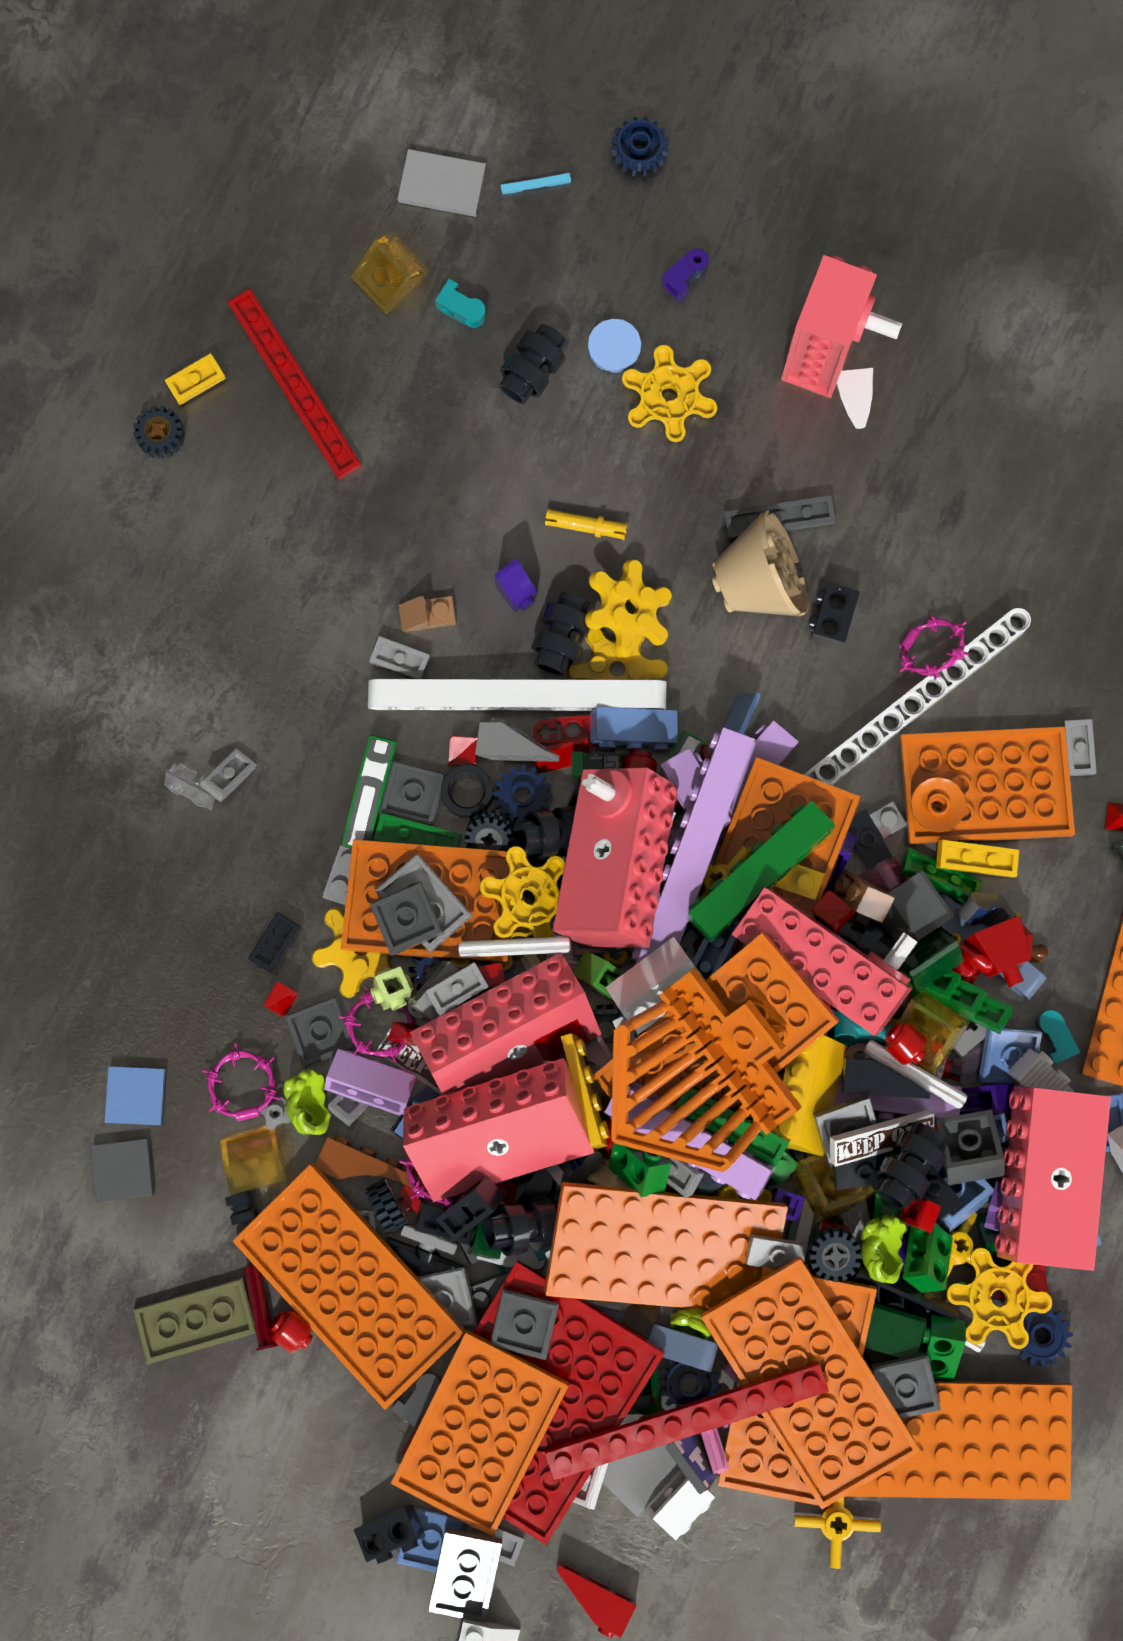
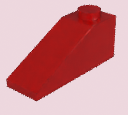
[557,1561,636,1638]

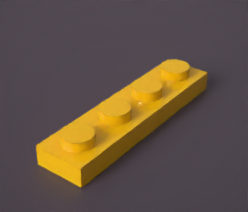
[561,1033,610,1149]

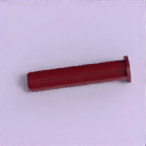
[244,1264,278,1351]

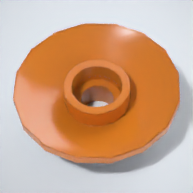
[911,777,966,832]

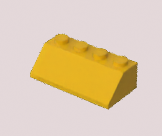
[773,1035,847,1156]

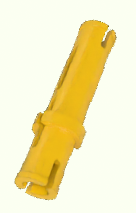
[545,508,628,540]

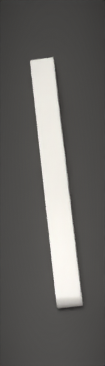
[803,608,1031,785]
[368,679,667,711]

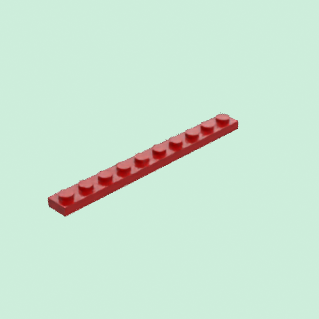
[545,1361,829,1480]

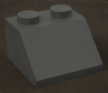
[880,870,954,943]
[936,1110,1005,1185]

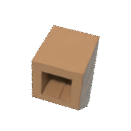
[833,869,895,923]

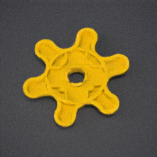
[622,345,717,442]
[585,559,672,658]
[566,628,668,713]
[480,846,565,938]
[311,907,394,998]
[946,1248,1052,1349]

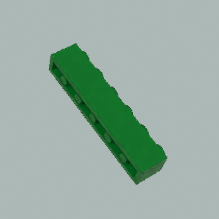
[687,801,835,944]

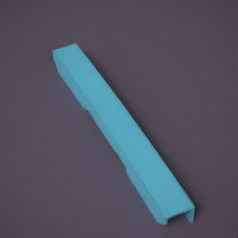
[501,173,571,194]

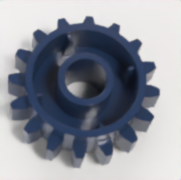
[611,117,669,177]
[492,765,553,824]
[1011,1306,1073,1367]
[659,1359,721,1408]

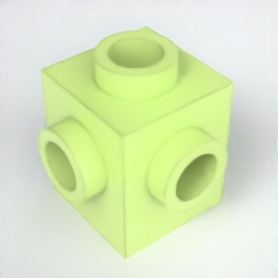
[370,966,413,1010]

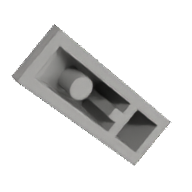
[475,718,559,762]

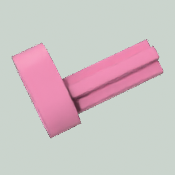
[697,1424,729,1474]

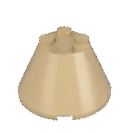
[712,510,809,616]

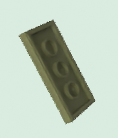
[133,1277,256,1365]

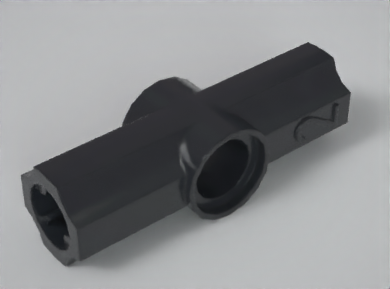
[386,1237,467,1277]

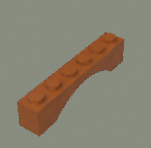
[315,1134,446,1208]

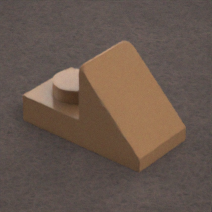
[398,596,456,632]

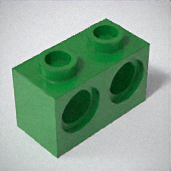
[608,1143,672,1197]
[903,1223,953,1293]
[917,1315,966,1381]

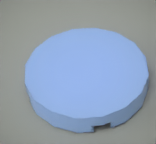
[588,319,641,373]

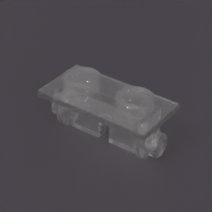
[164,764,215,811]

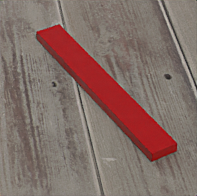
[227,288,362,480]

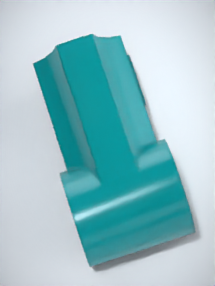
[833,1011,891,1047]

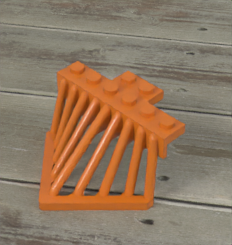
[611,967,802,1172]

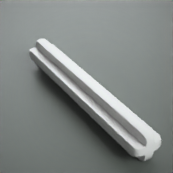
[459,936,571,958]
[863,1040,967,1108]

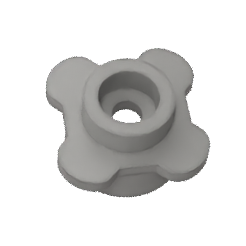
[260,1097,290,1130]

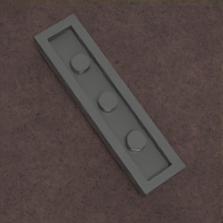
[724,495,836,540]

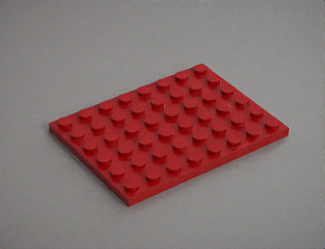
[400,1259,665,1545]

